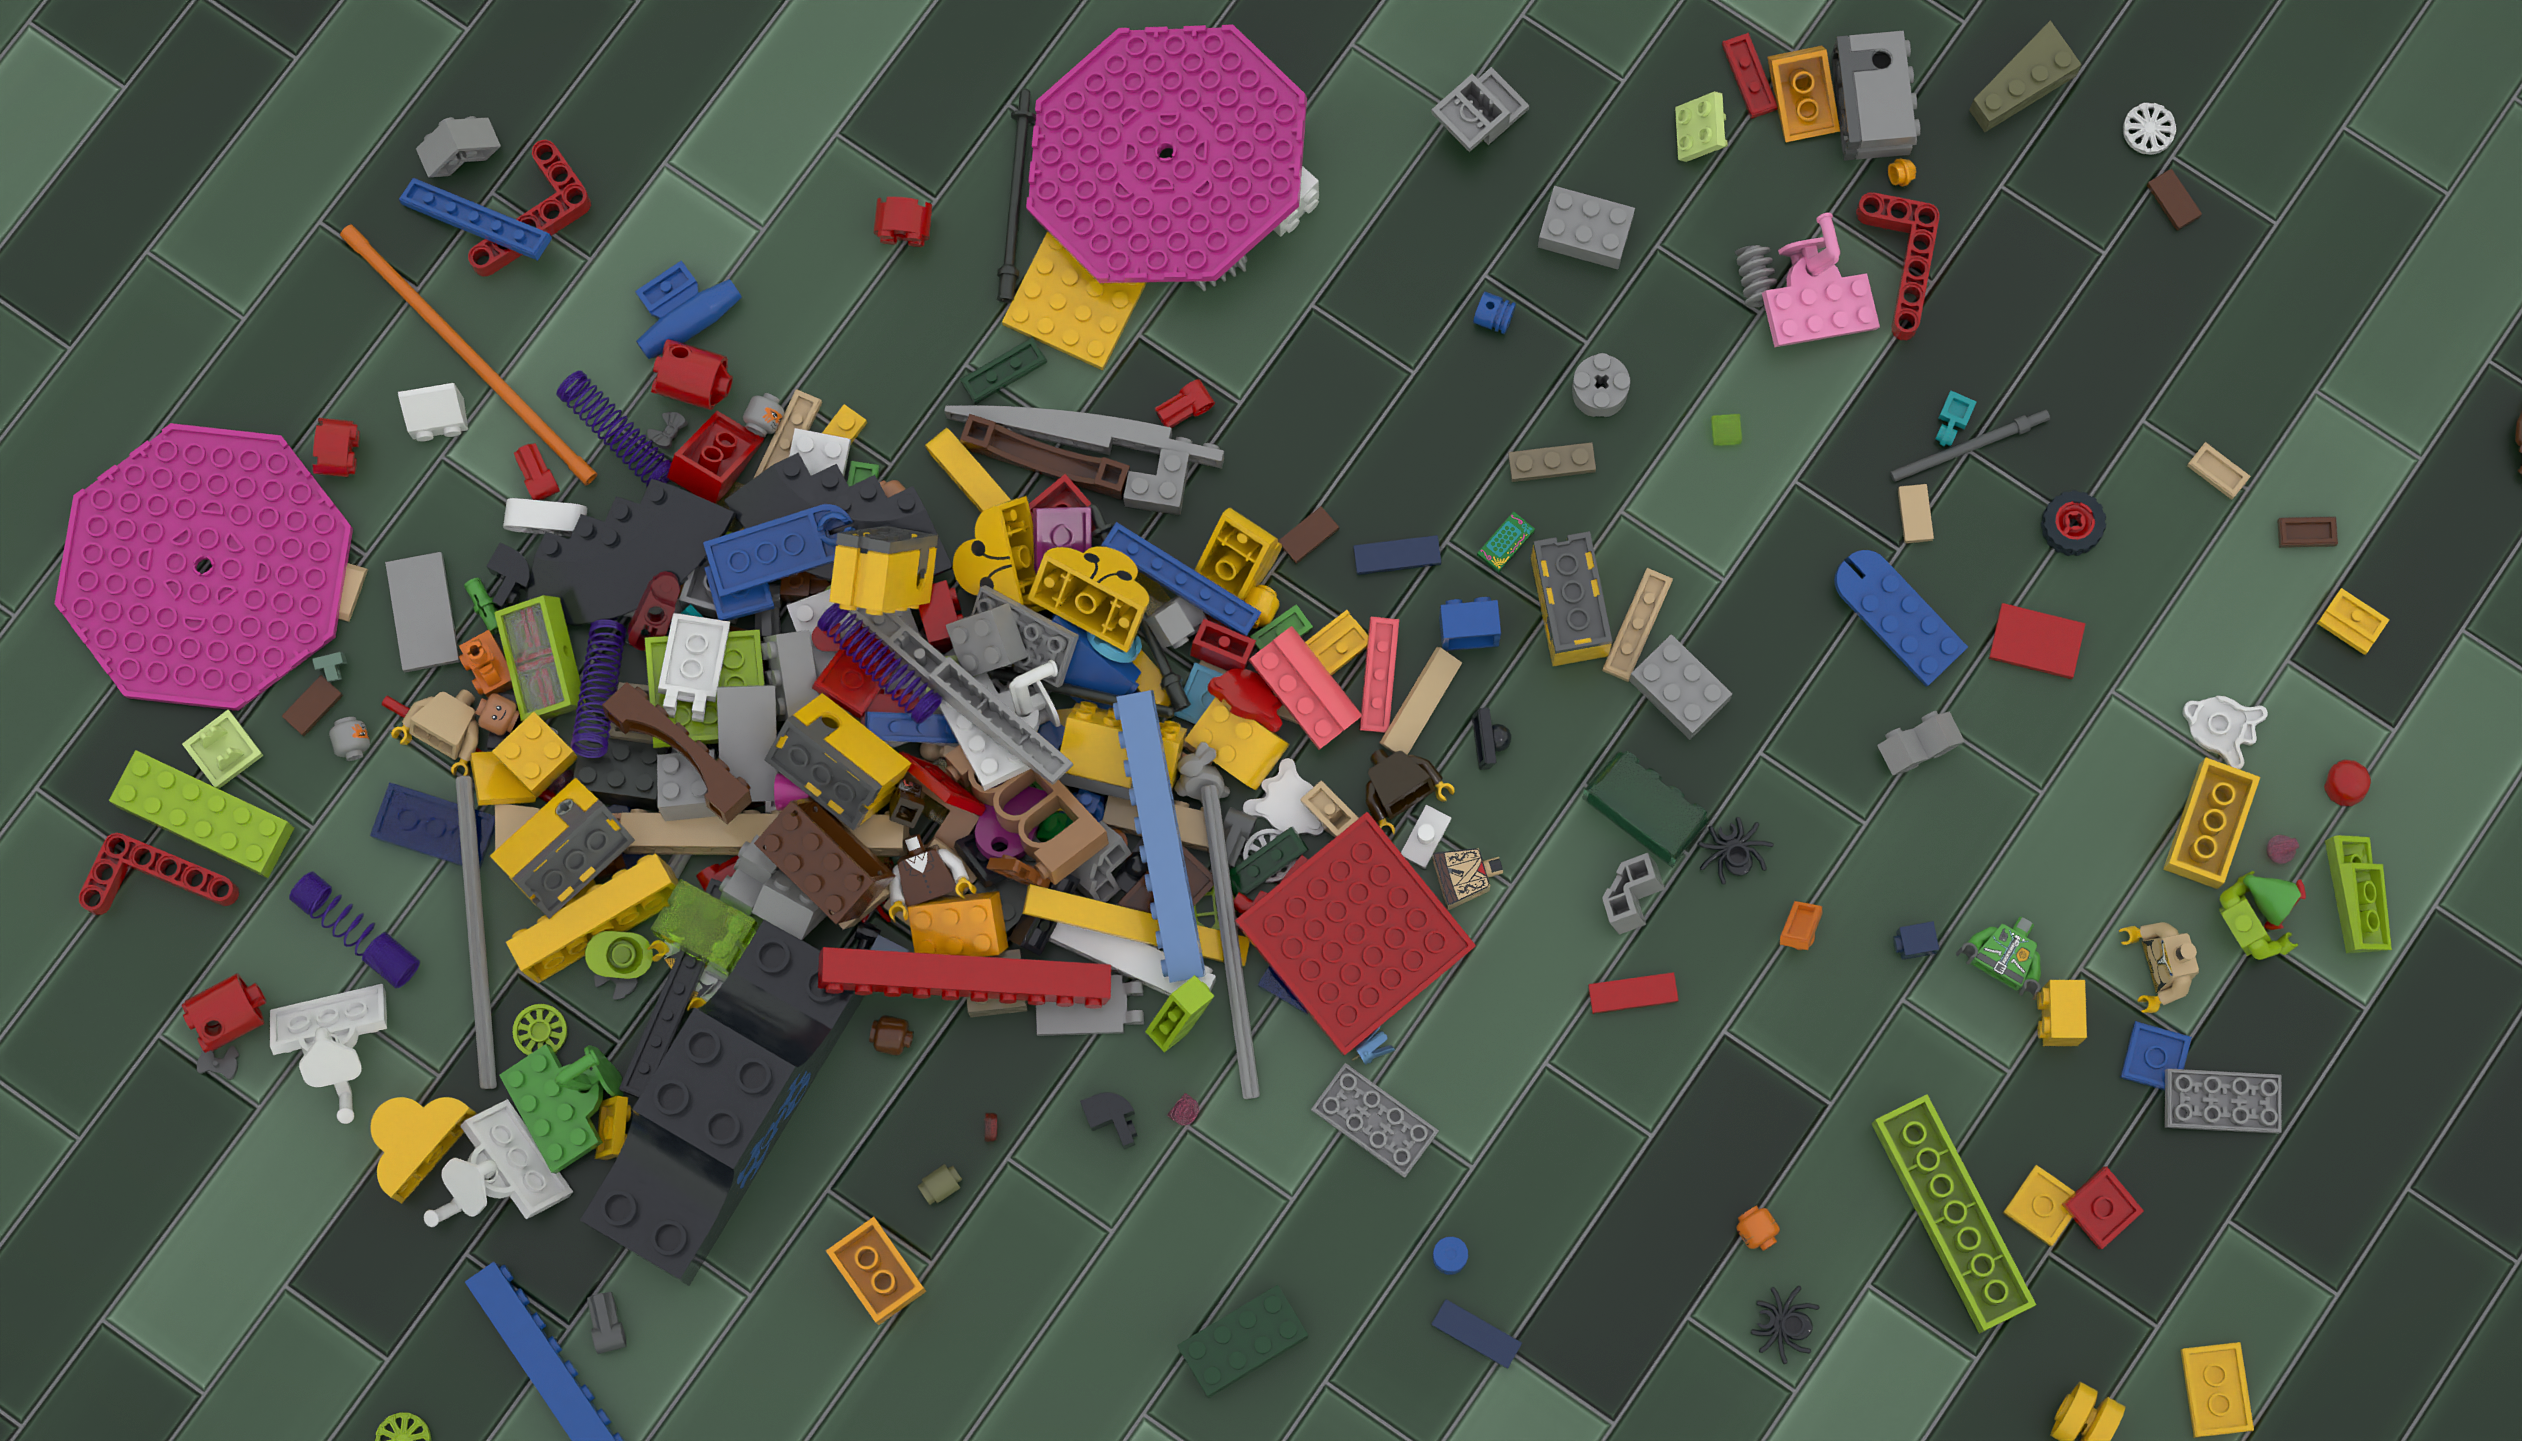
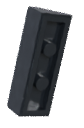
[1009,874,1080,956]

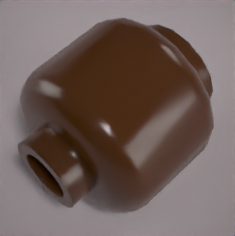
[869,1015,914,1056]

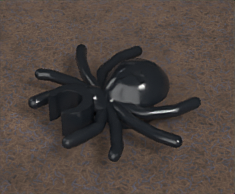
[1697,817,1774,885]
[1751,1286,1820,1364]

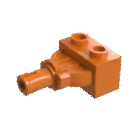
[459,630,513,698]

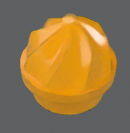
[1888,158,1917,186]

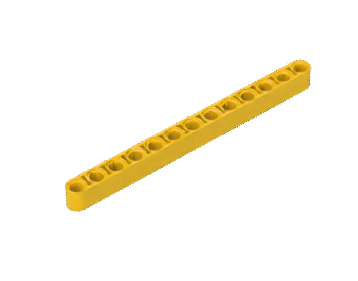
[925,427,1171,707]

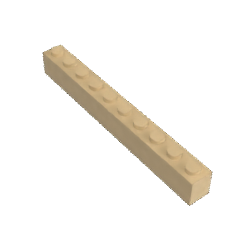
[620,809,909,856]

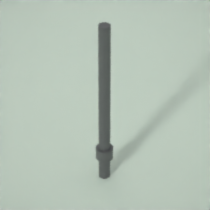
[1890,409,2050,482]

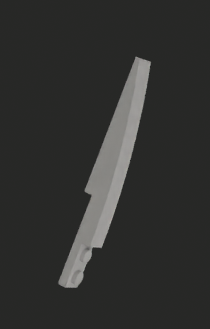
[944,405,1224,469]
[849,607,1073,785]

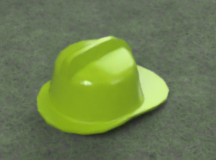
[585,931,653,979]

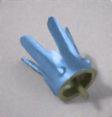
[1351,1027,1395,1065]

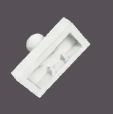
[1401,805,1452,869]

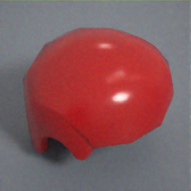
[2324,759,2371,806]

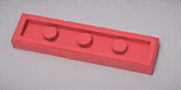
[1359,617,1399,733]

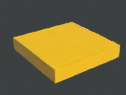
[470,752,536,806]
[2003,1165,2075,1247]

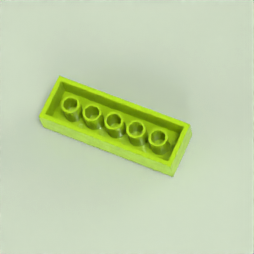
[109,750,294,878]

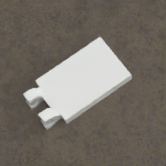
[658,613,730,722]

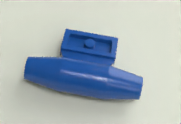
[635,260,742,359]

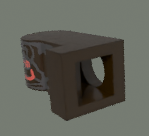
[889,779,925,829]

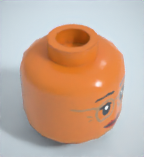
[1736,1206,1780,1251]

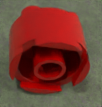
[873,197,932,247]
[313,418,360,477]

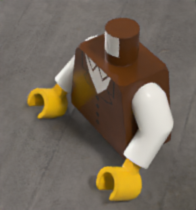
[889,834,977,923]

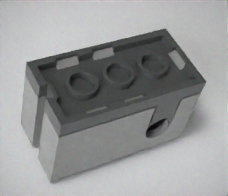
[1831,31,1920,161]

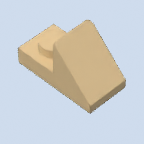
[1300,781,1359,837]

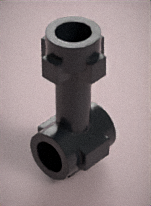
[854,922,881,950]

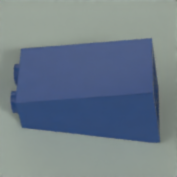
[1050,614,1141,710]

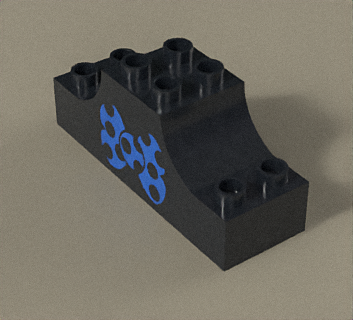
[580,920,865,1286]

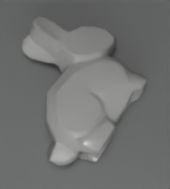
[1174,742,1230,803]

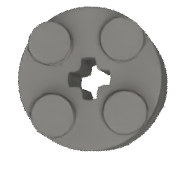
[1572,353,1630,417]

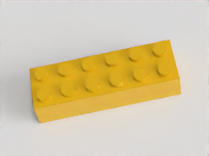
[506,853,686,984]

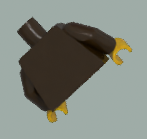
[1365,749,1455,835]

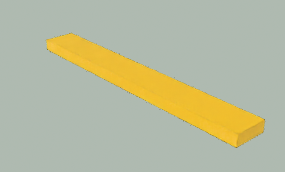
[1022,884,1250,967]

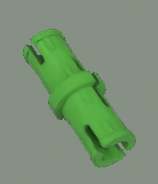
[464,577,499,634]

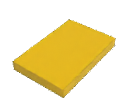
[2181,1342,2254,1438]

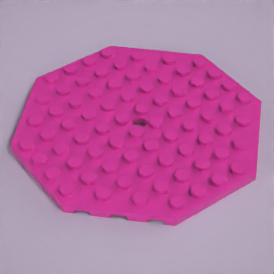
[1026,25,1307,283]
[54,423,353,711]

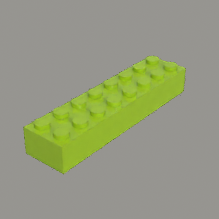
[1872,1094,2036,1334]

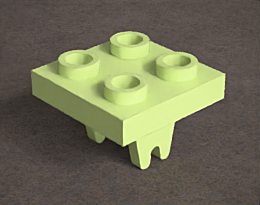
[1675,91,1728,162]
[182,710,264,789]

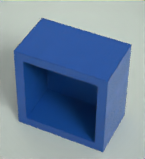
[1439,597,1501,651]

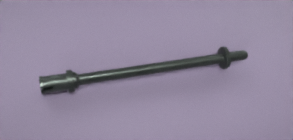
[997,89,1036,303]
[1089,504,1191,712]
[987,668,1174,718]

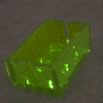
[651,879,759,976]

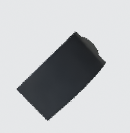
[486,542,532,610]
[1080,1092,1138,1149]

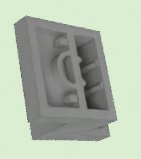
[1431,67,1529,152]

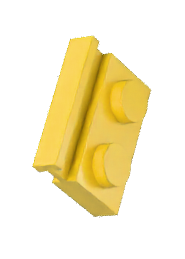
[2317,588,2389,655]
[1305,610,1368,675]

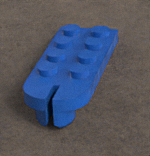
[703,504,855,598]
[1834,550,1968,687]

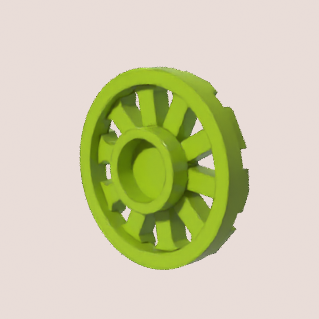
[513,1004,567,1055]
[375,1412,431,1441]

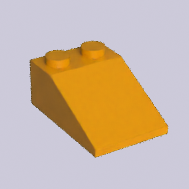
[1767,46,1840,142]

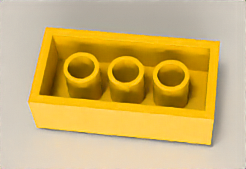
[2163,757,2260,889]

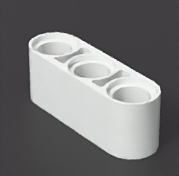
[503,498,588,537]

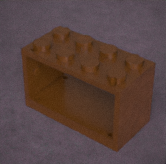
[754,797,896,924]

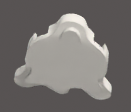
[2182,696,2268,769]
[1243,758,1324,836]

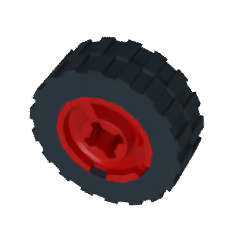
[2041,490,2106,556]

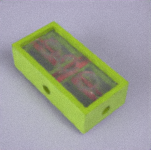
[494,595,586,721]

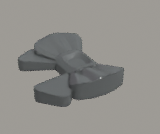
[647,412,688,449]
[594,974,639,1000]
[197,1046,240,1080]

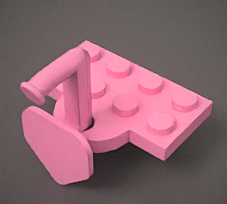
[1762,213,1880,347]

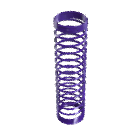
[556,371,672,487]
[817,603,943,724]
[571,619,627,758]

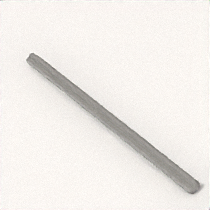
[456,776,497,1089]
[1201,785,1260,1099]

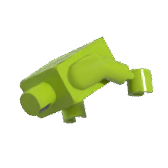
[2219,871,2298,960]

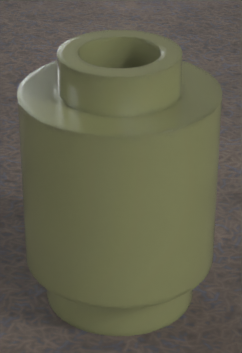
[917,1164,962,1205]

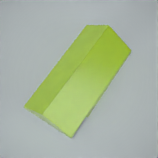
[2325,835,2392,953]

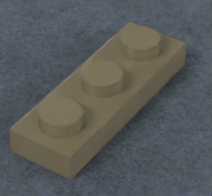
[1508,442,1596,482]

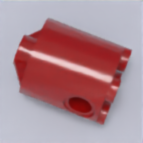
[651,339,733,410]
[182,973,267,1053]

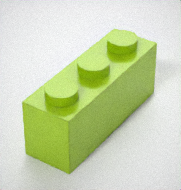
[1145,975,1214,1053]

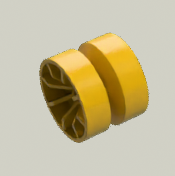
[2050,1381,2125,1441]

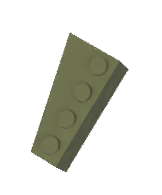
[1969,20,2082,132]

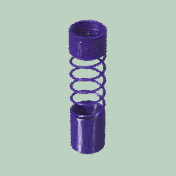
[289,871,420,988]

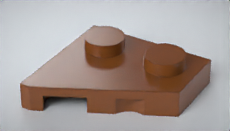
[987,854,1051,888]

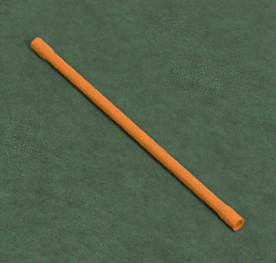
[340,224,597,485]

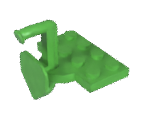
[499,1044,623,1174]

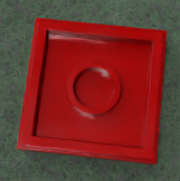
[2062,1166,2144,1249]

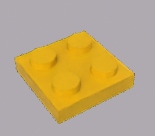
[595,1096,631,1160]

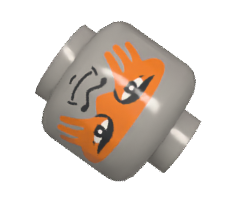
[743,393,784,437]
[329,717,370,761]

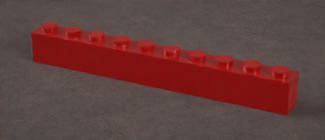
[818,947,1111,1009]

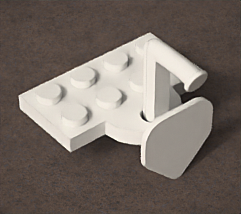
[939,660,1061,791]
[270,984,387,1124]
[424,1099,573,1227]

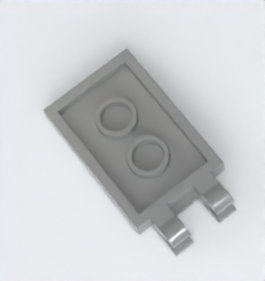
[1036,975,1144,1036]

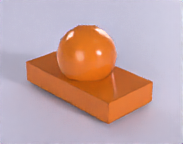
[1780,901,1823,950]

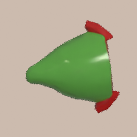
[2243,874,2306,930]

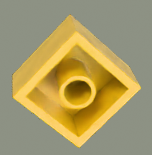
[492,712,577,798]
[2037,980,2087,1046]

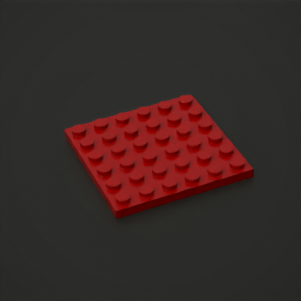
[1234,812,1476,1056]

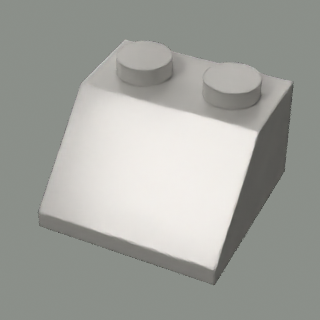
[398,383,468,441]

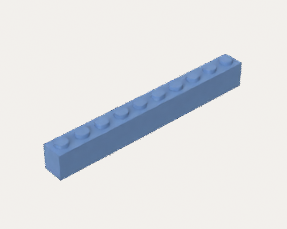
[1113,690,1206,983]

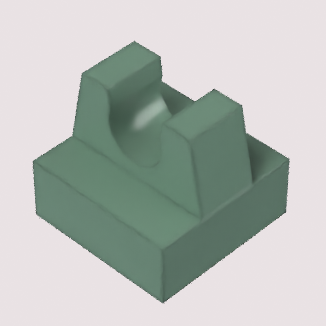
[313,652,347,682]

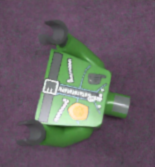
[1956,917,2041,1000]

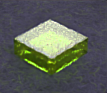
[1711,414,1742,446]

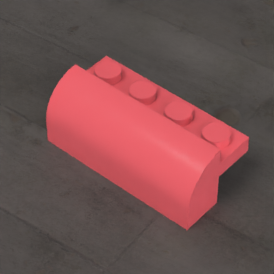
[1249,626,1363,750]

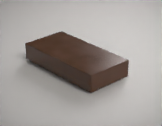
[2147,168,2202,231]
[1278,506,1339,564]
[2277,517,2338,548]
[282,675,343,737]

